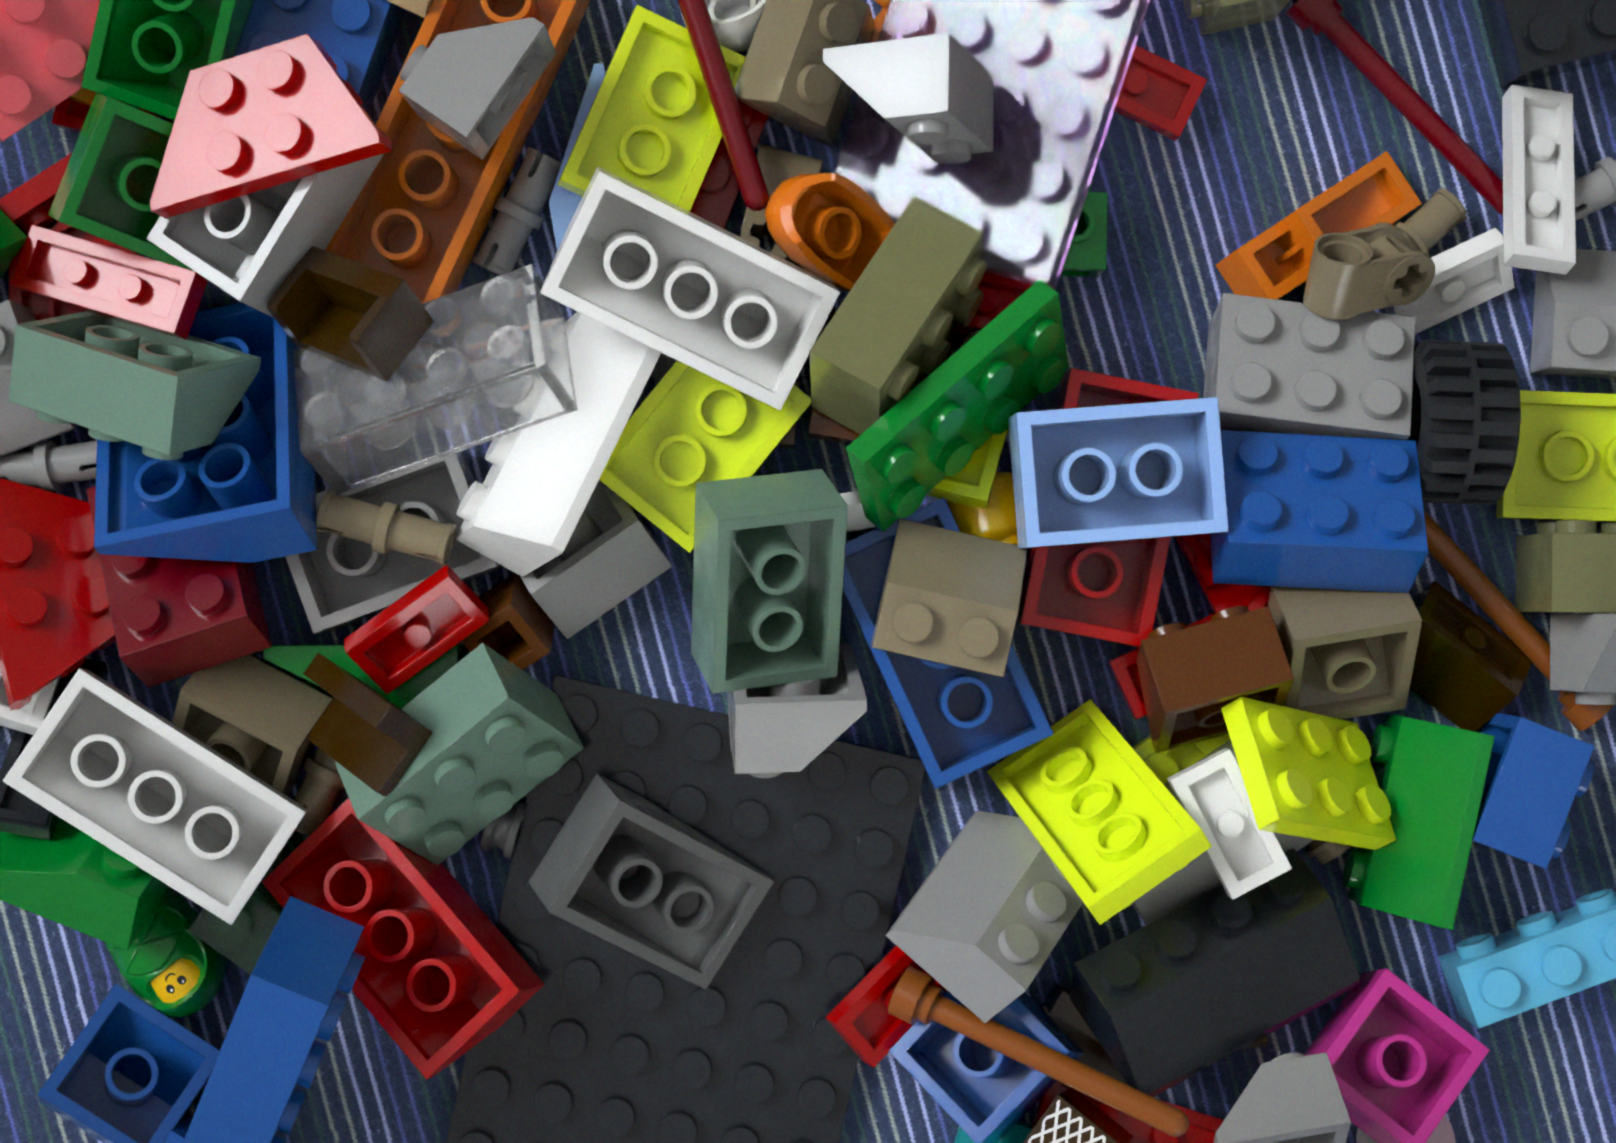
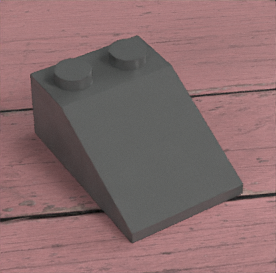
[528,773,774,990]

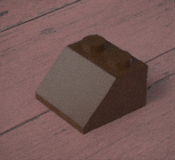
[1137,606,1294,753]

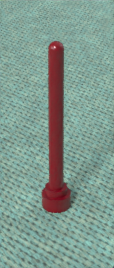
[678,0,770,211]
[1285,0,1503,215]

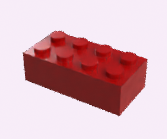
[1016,368,1199,647]

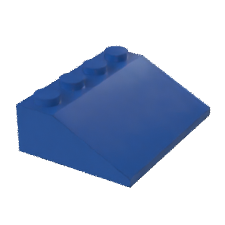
[94,303,317,563]

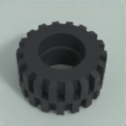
[1408,340,1521,505]

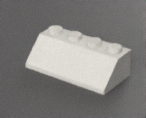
[540,166,840,410]
[455,312,661,577]
[3,668,308,925]

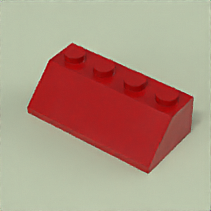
[262,798,545,1080]

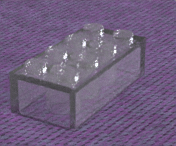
[293,264,577,494]

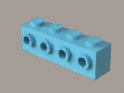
[1438,889,1616,1028]

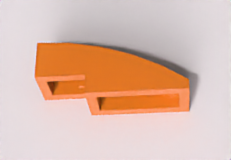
[1215,151,1422,300]

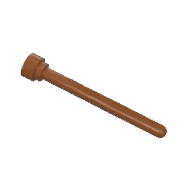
[1424,510,1616,731]
[888,966,1189,1137]

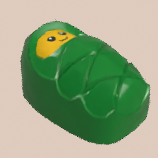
[105,887,228,1018]

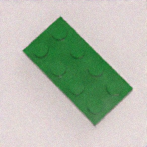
[846,279,1069,532]

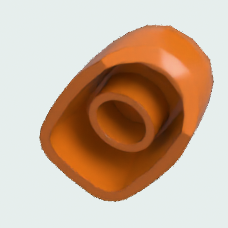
[765,173,895,293]

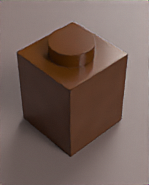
[462,573,555,670]

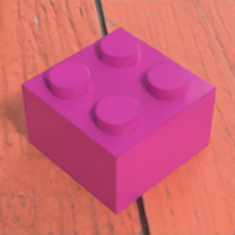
[1304,968,1490,1143]

